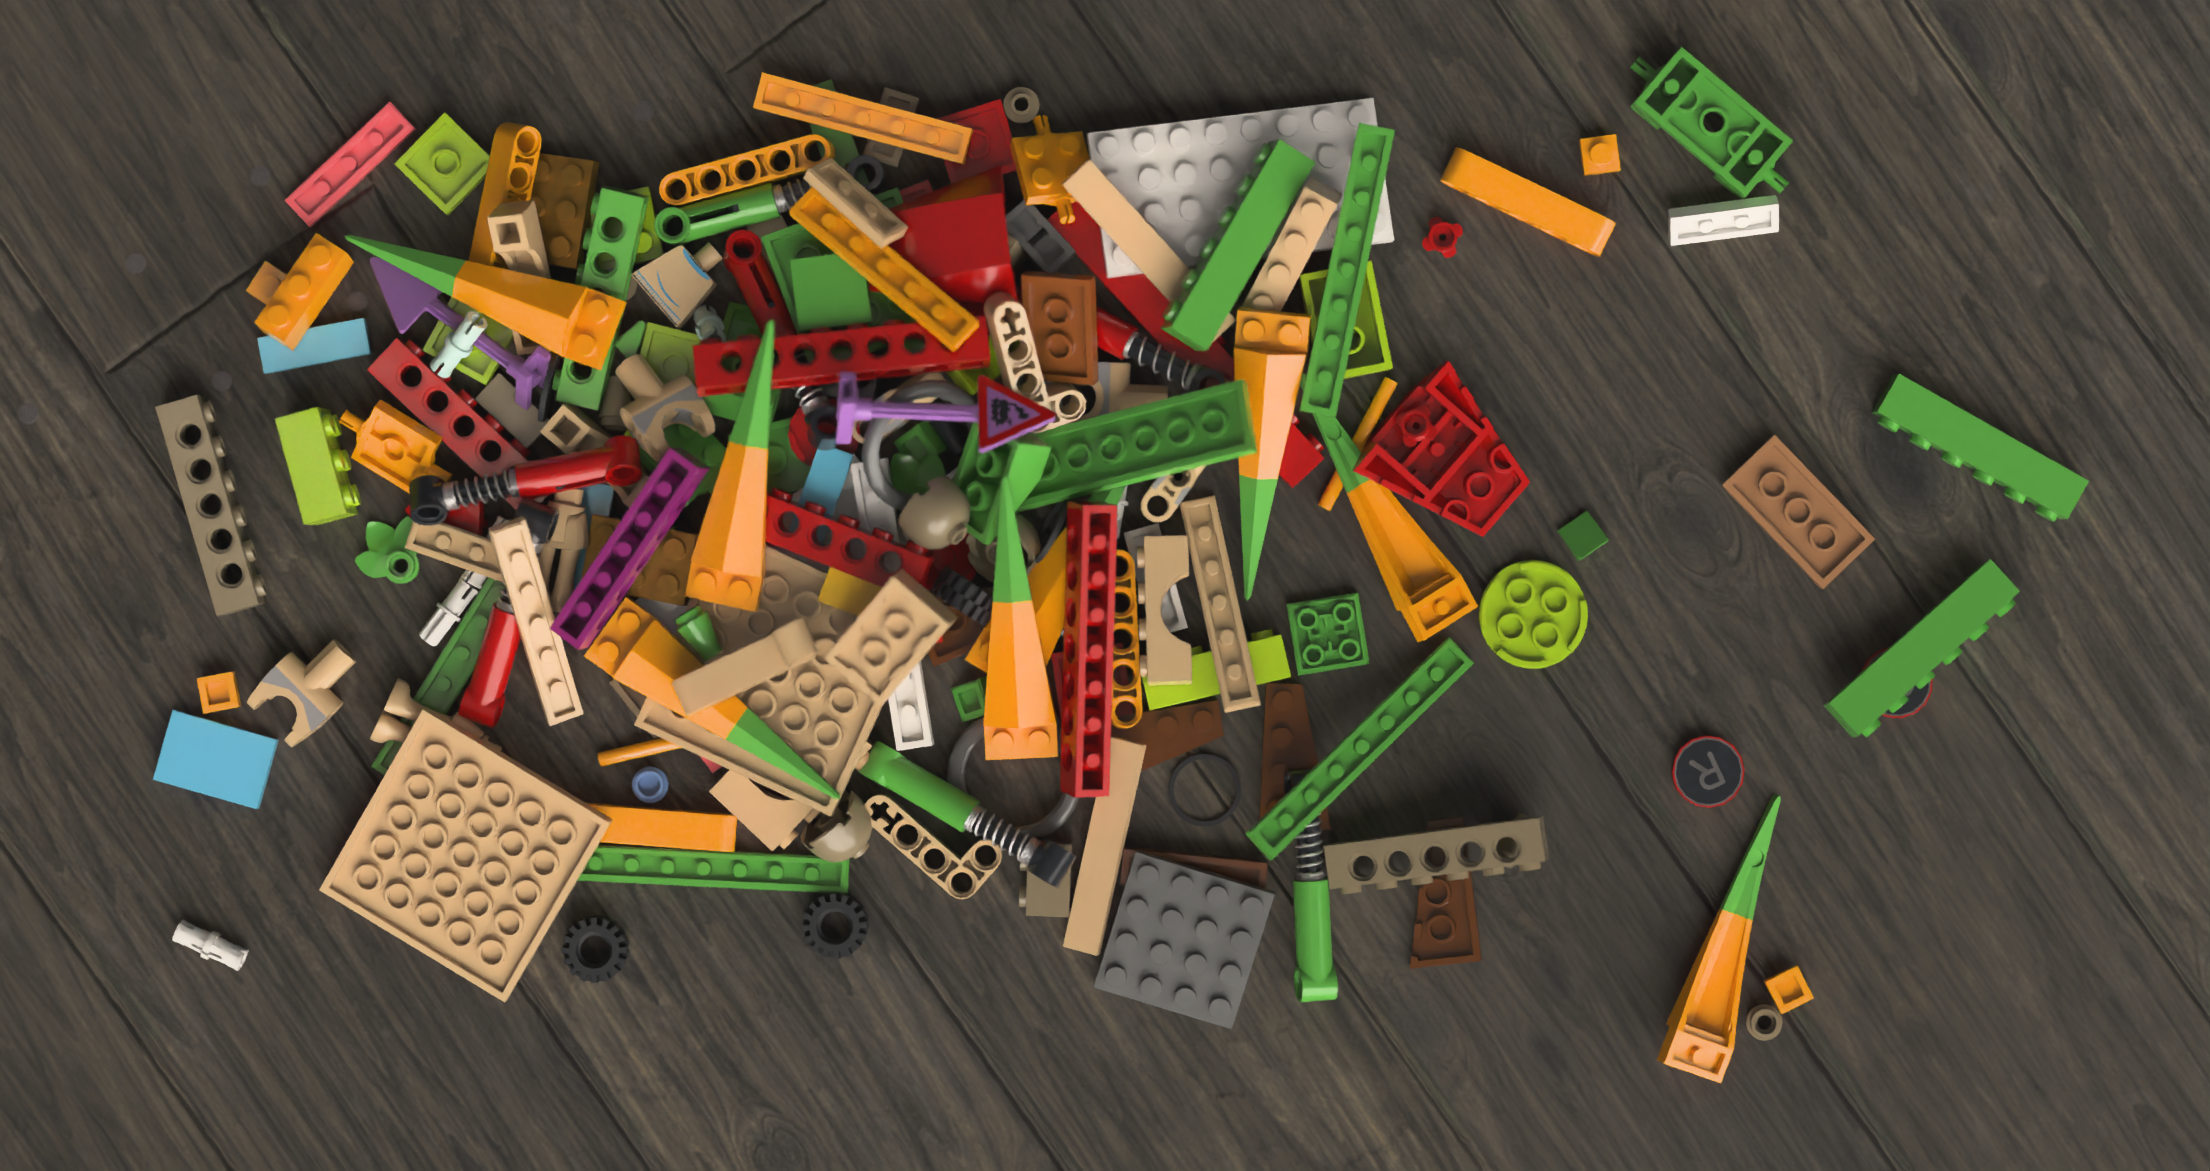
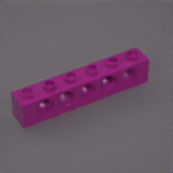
[549,447,710,650]

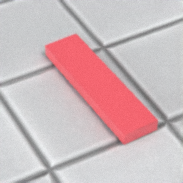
[285,102,416,227]

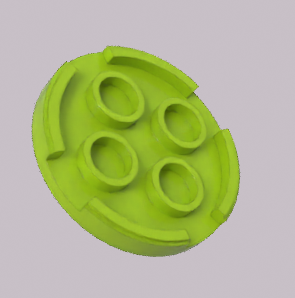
[1478,560,1588,669]

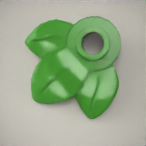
[891,452,946,494]
[355,516,420,584]

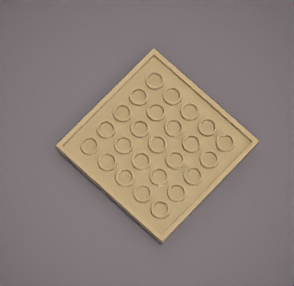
[634,545,884,817]
[319,707,613,1002]

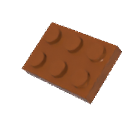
[1021,271,1099,385]

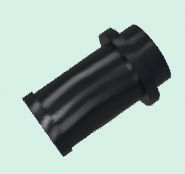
[929,420,968,459]

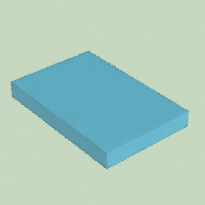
[153,710,279,809]

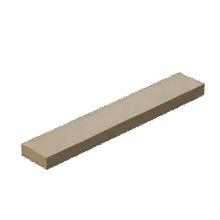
[1062,159,1236,343]
[1180,495,1260,713]
[488,516,584,726]
[1063,736,1147,956]

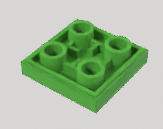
[790,254,872,333]
[1286,593,1370,676]

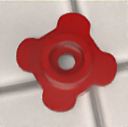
[1422,217,1463,258]
[1396,406,1437,447]

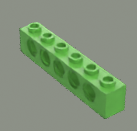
[552,186,649,411]

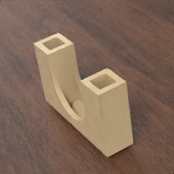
[709,738,874,851]

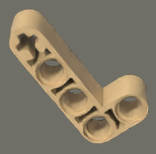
[984,292,1086,433]
[671,618,819,717]
[865,793,1003,900]

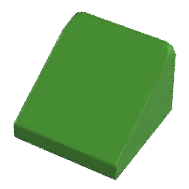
[615,320,647,358]
[893,420,947,463]
[1557,511,1609,561]
[951,676,987,722]

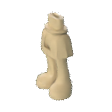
[538,488,589,613]
[370,678,502,751]

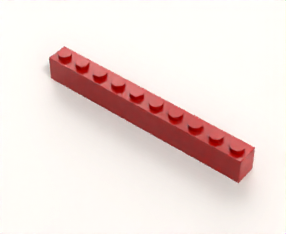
[1047,201,1325,489]

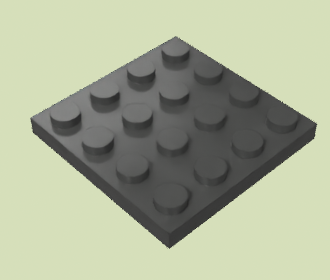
[1094,849,1275,1029]

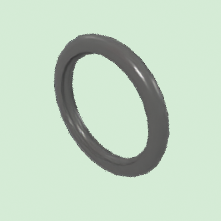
[862,380,977,511]
[947,716,1080,840]

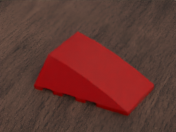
[868,165,1018,305]
[1352,360,1530,537]

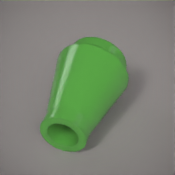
[674,604,723,661]

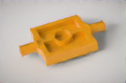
[1010,115,1090,224]
[339,400,453,493]

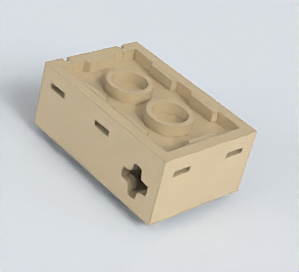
[824,569,958,706]

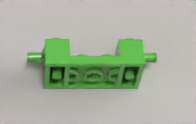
[1630,47,1793,200]

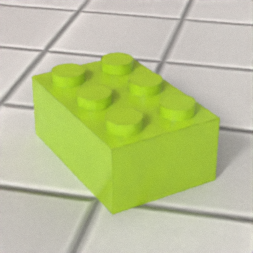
[1298,261,1393,379]
[275,407,361,525]

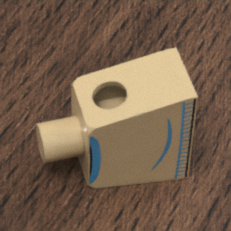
[632,242,723,329]

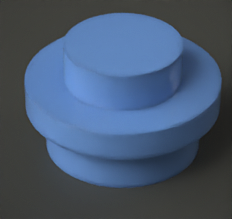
[632,767,669,803]

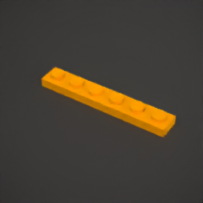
[753,72,973,165]
[789,187,978,352]

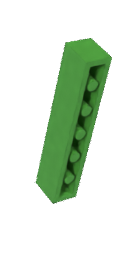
[1161,139,1316,351]
[1872,374,2089,522]
[1823,559,2020,738]

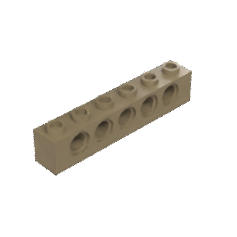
[155,395,267,616]
[1324,815,1549,894]

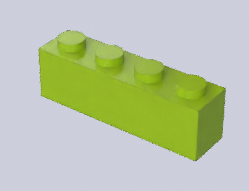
[1142,629,1291,710]

